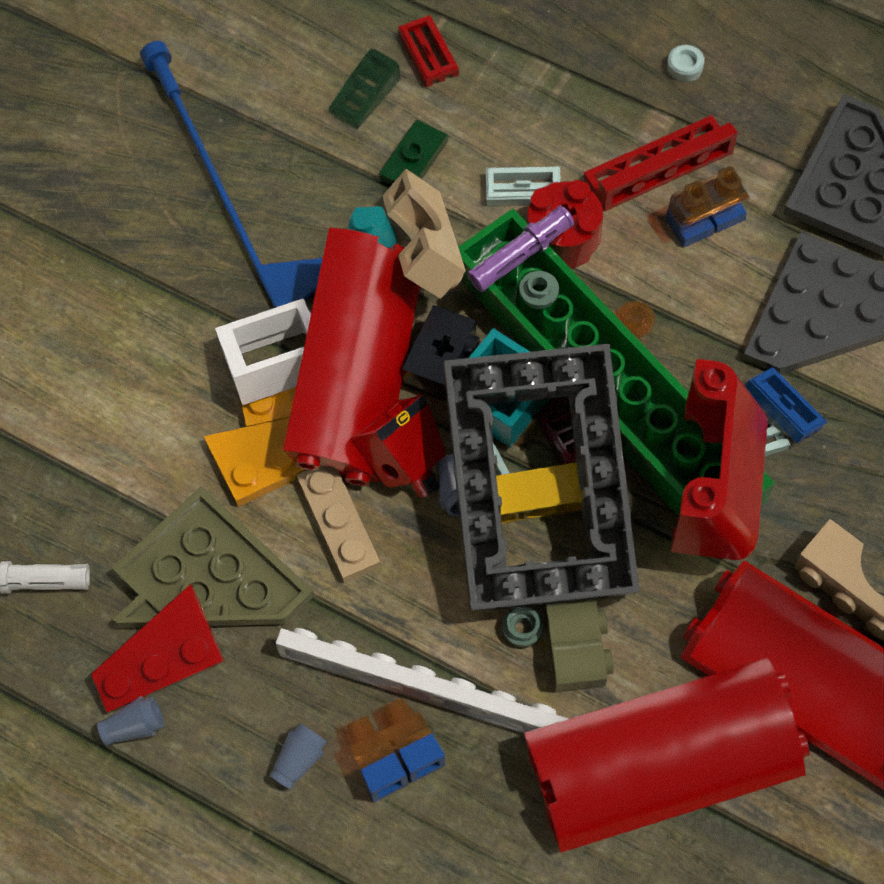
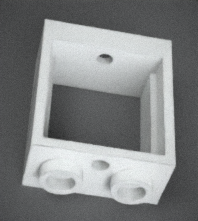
[215,299,311,405]

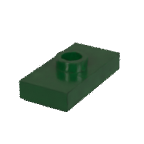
[379,119,448,186]

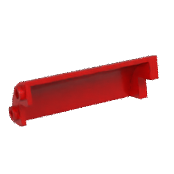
[283,227,420,486]
[680,560,884,790]
[524,658,810,853]

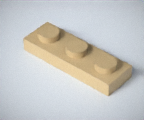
[297,466,381,583]

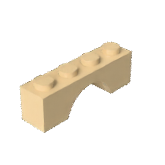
[382,169,466,299]
[794,519,884,640]

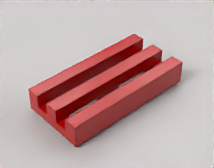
[398,15,459,88]

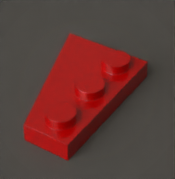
[91,584,225,713]

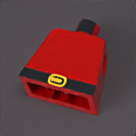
[351,394,446,498]

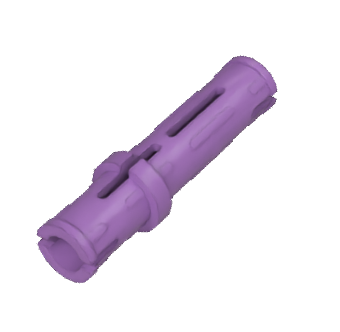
[467,205,574,292]

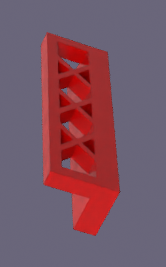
[583,115,738,212]

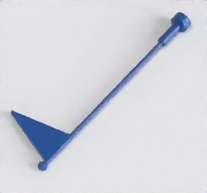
[140,41,323,308]

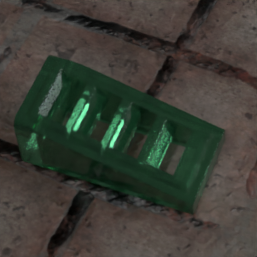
[329,48,401,129]

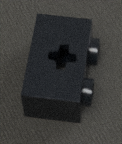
[402,305,480,402]

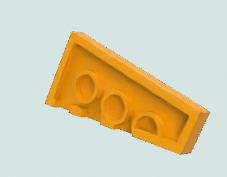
[204,418,320,507]

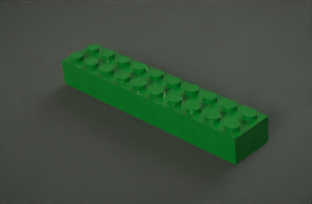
[458,208,775,517]

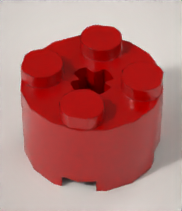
[527,180,603,269]

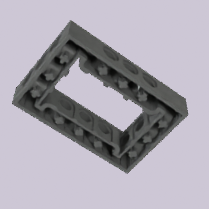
[443,344,640,612]

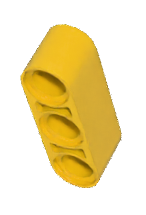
[496,463,582,524]

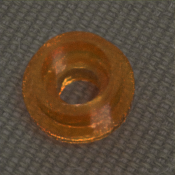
[616,301,655,339]

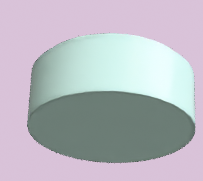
[667,45,704,82]

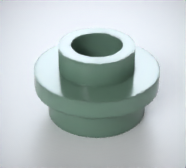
[519,271,559,310]
[502,606,544,647]

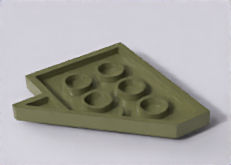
[112,486,315,628]

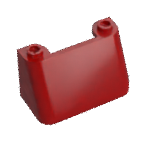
[671,359,768,560]

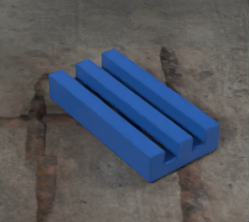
[745,367,827,444]

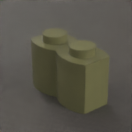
[545,598,614,692]

